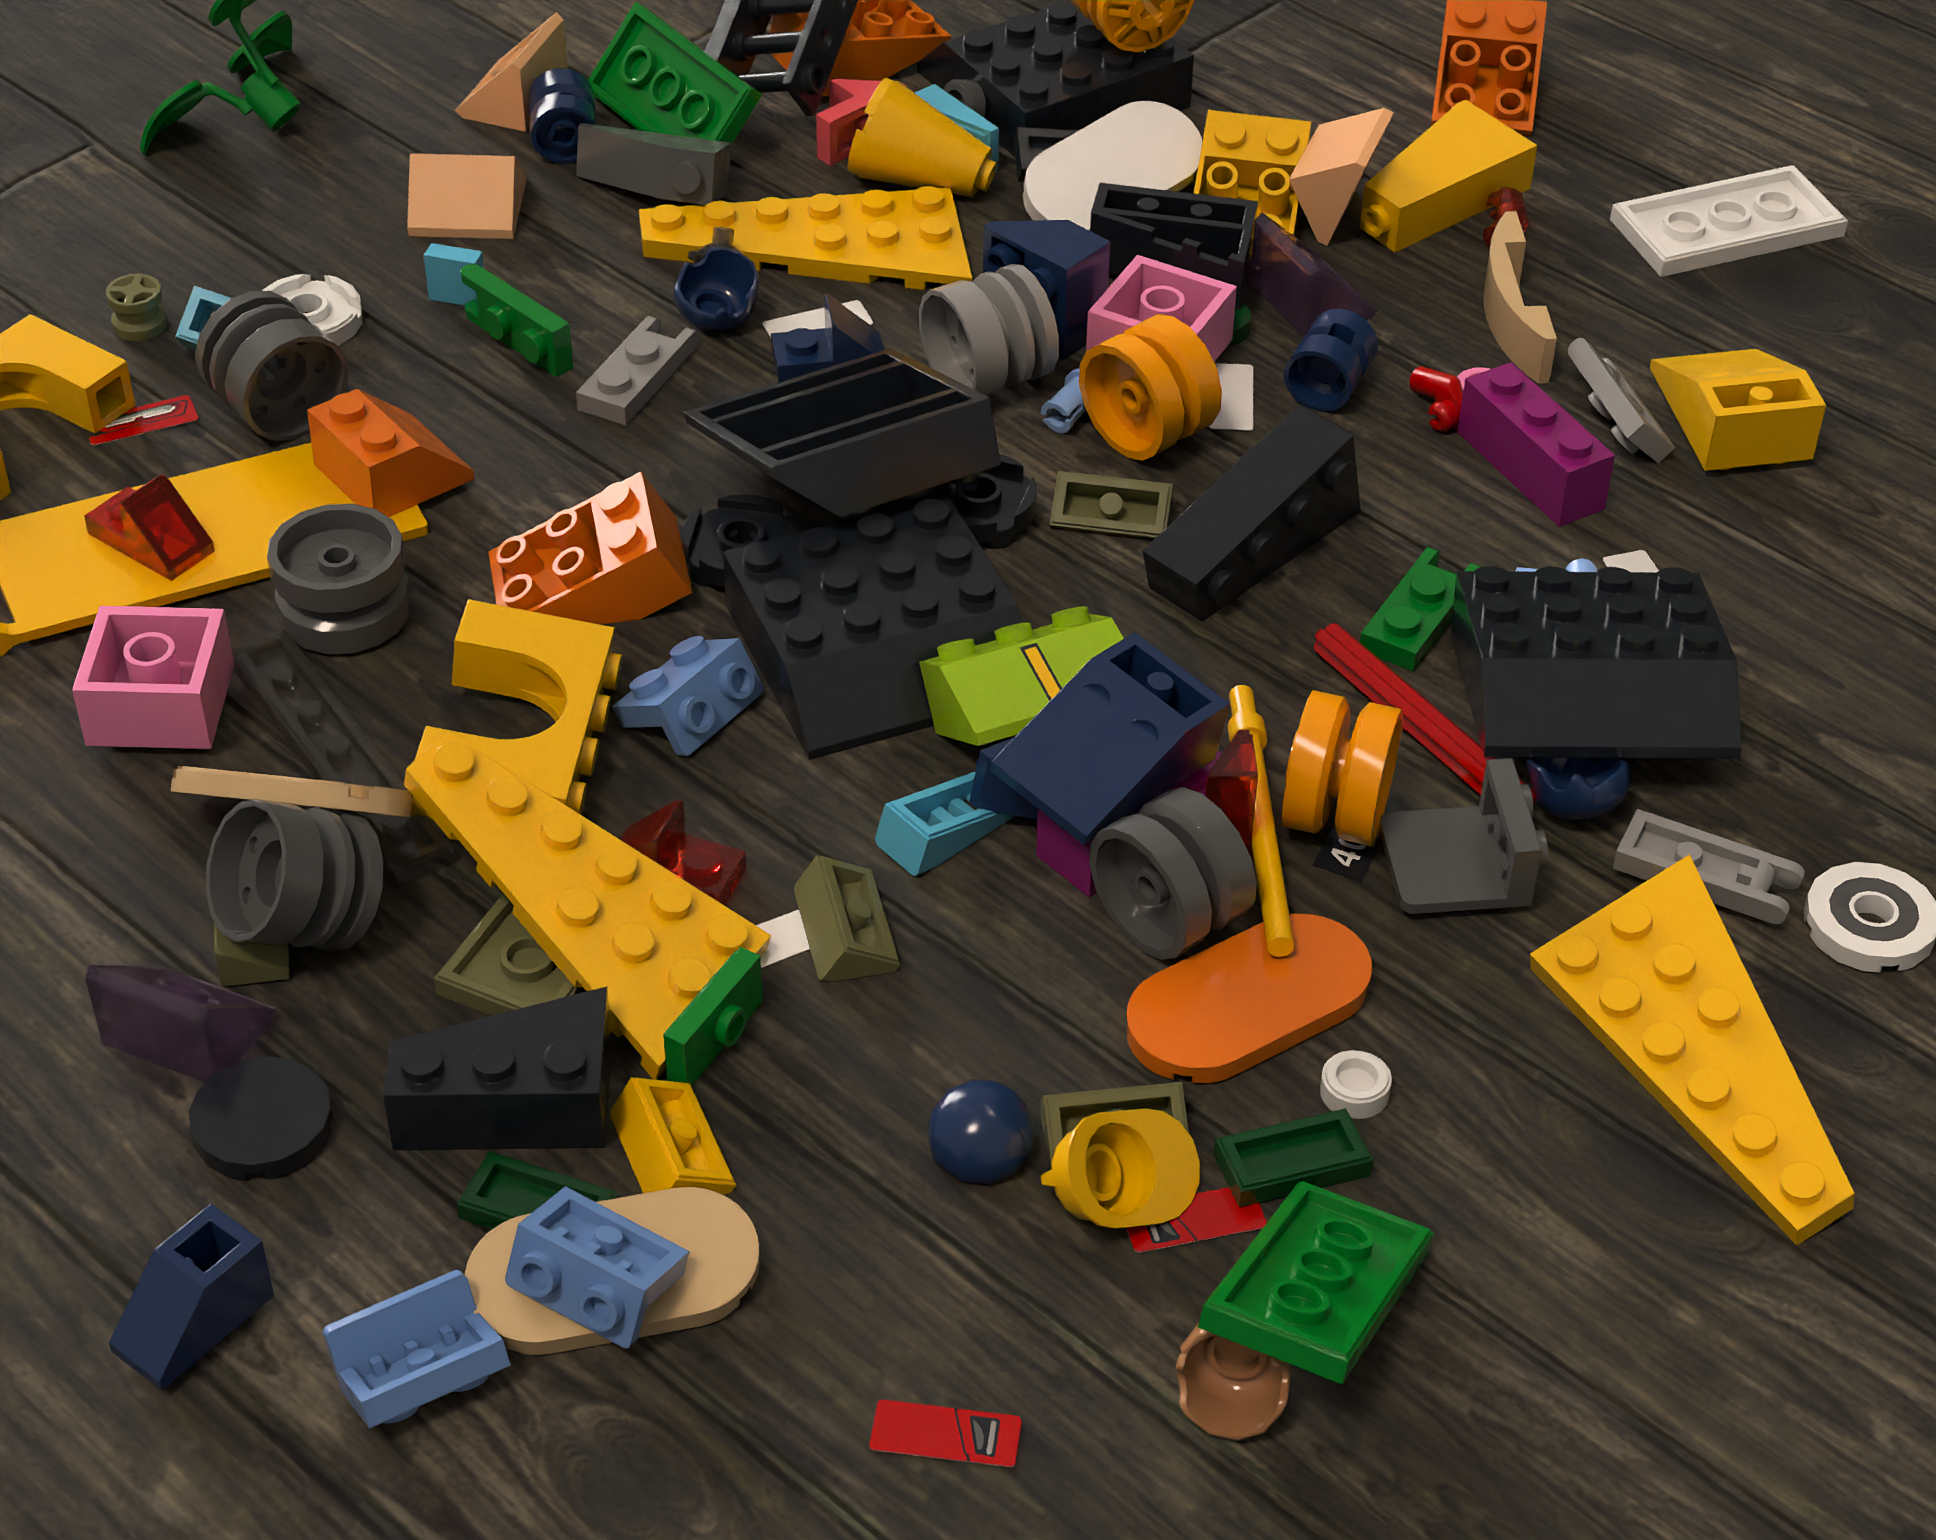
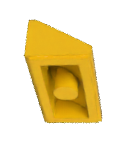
[610,1077,736,1195]

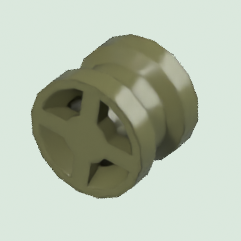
[105,273,168,341]

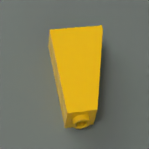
[1360,100,1537,252]

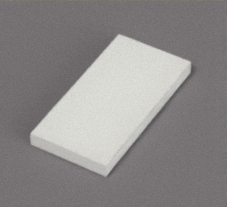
[1610,165,1848,277]

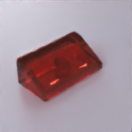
[1205,730,1258,854]

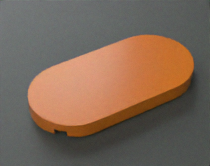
[1127,914,1372,1083]

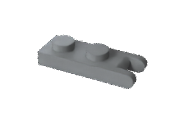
[576,316,699,426]
[1568,338,1675,463]
[1613,809,1805,924]

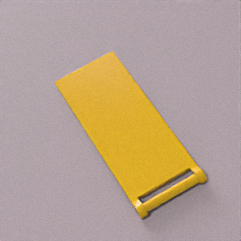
[0,443,428,657]

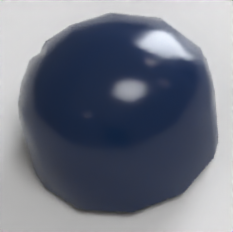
[674,247,760,332]
[1526,757,1632,822]
[928,1079,1035,1185]

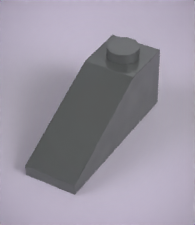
[576,123,731,205]

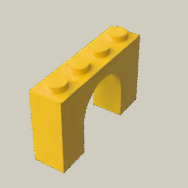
[0,314,136,501]
[410,599,622,820]

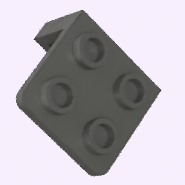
[1379,758,1548,914]

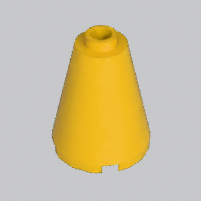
[847,77,998,197]

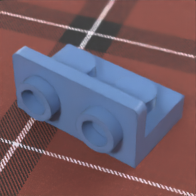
[505,1186,690,1348]

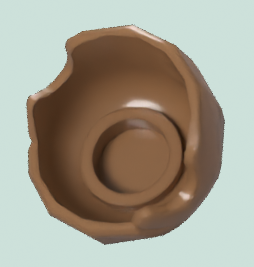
[1176,1323,1292,1441]

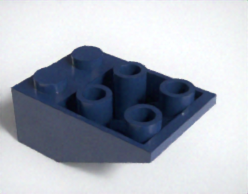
[990,632,1230,846]

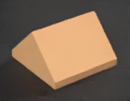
[455,12,568,132]
[1289,108,1394,246]
[407,153,527,239]

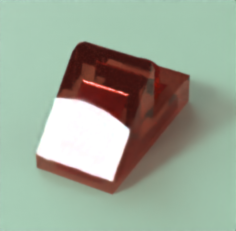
[84,474,215,581]
[620,799,746,906]

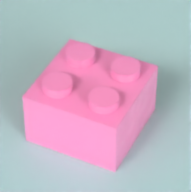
[1086,255,1237,362]
[72,606,235,749]

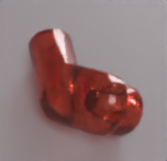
[1483,186,1529,248]

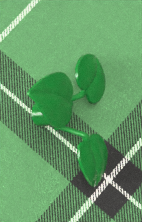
[140,0,302,155]

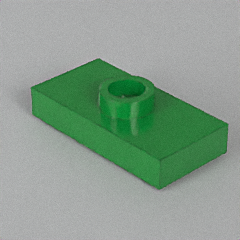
[663,947,763,1086]

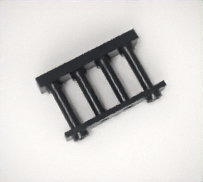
[705,0,858,116]

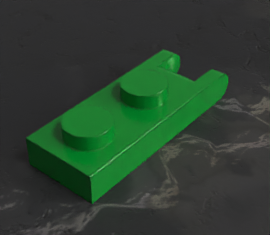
[460,264,574,377]
[1360,547,1481,672]

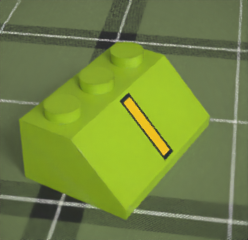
[919,606,1124,746]

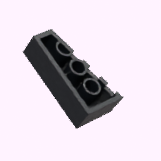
[1142,404,1361,622]

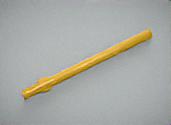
[1227,685,1294,957]

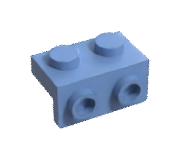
[612,636,764,756]
[323,1270,510,1429]

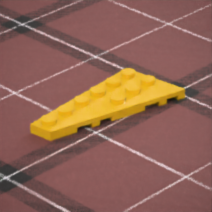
[639,186,972,290]
[404,730,771,1080]
[1530,854,1855,1246]

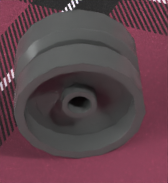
[267,504,411,654]
[1089,787,1257,960]

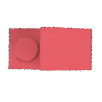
[816,79,907,166]

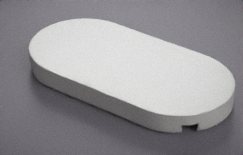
[1023,101,1203,231]

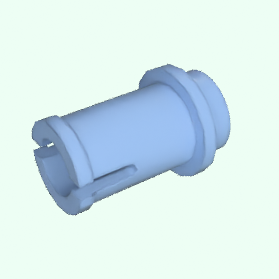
[1040,369,1086,433]

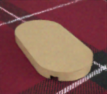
[170,766,413,818]
[465,1187,759,1355]

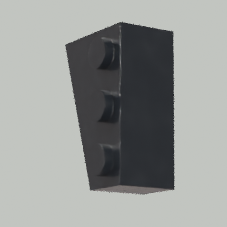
[1090,182,1258,310]
[383,987,613,1151]

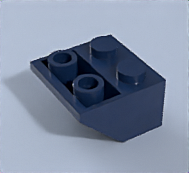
[983,220,1110,360]

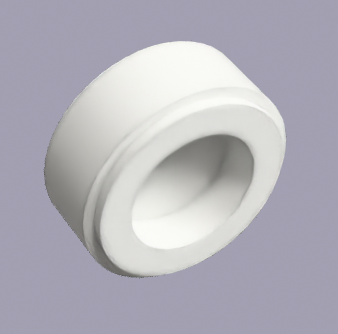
[1320,1050,1392,1119]

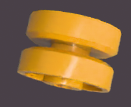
[1079,314,1222,461]
[1282,690,1403,846]

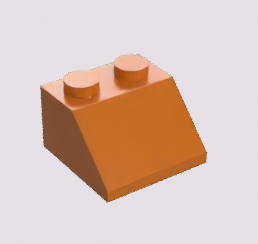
[307,389,474,517]

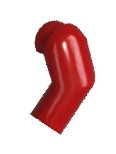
[1409,366,1463,432]

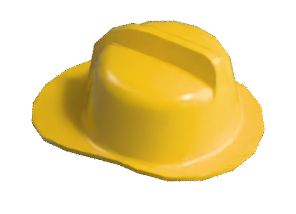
[1040,1109,1200,1229]

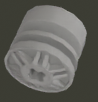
[919,264,1059,396]

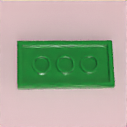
[588,1,762,145]
[1198,1181,1434,1384]

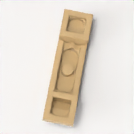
[1483,211,1557,384]

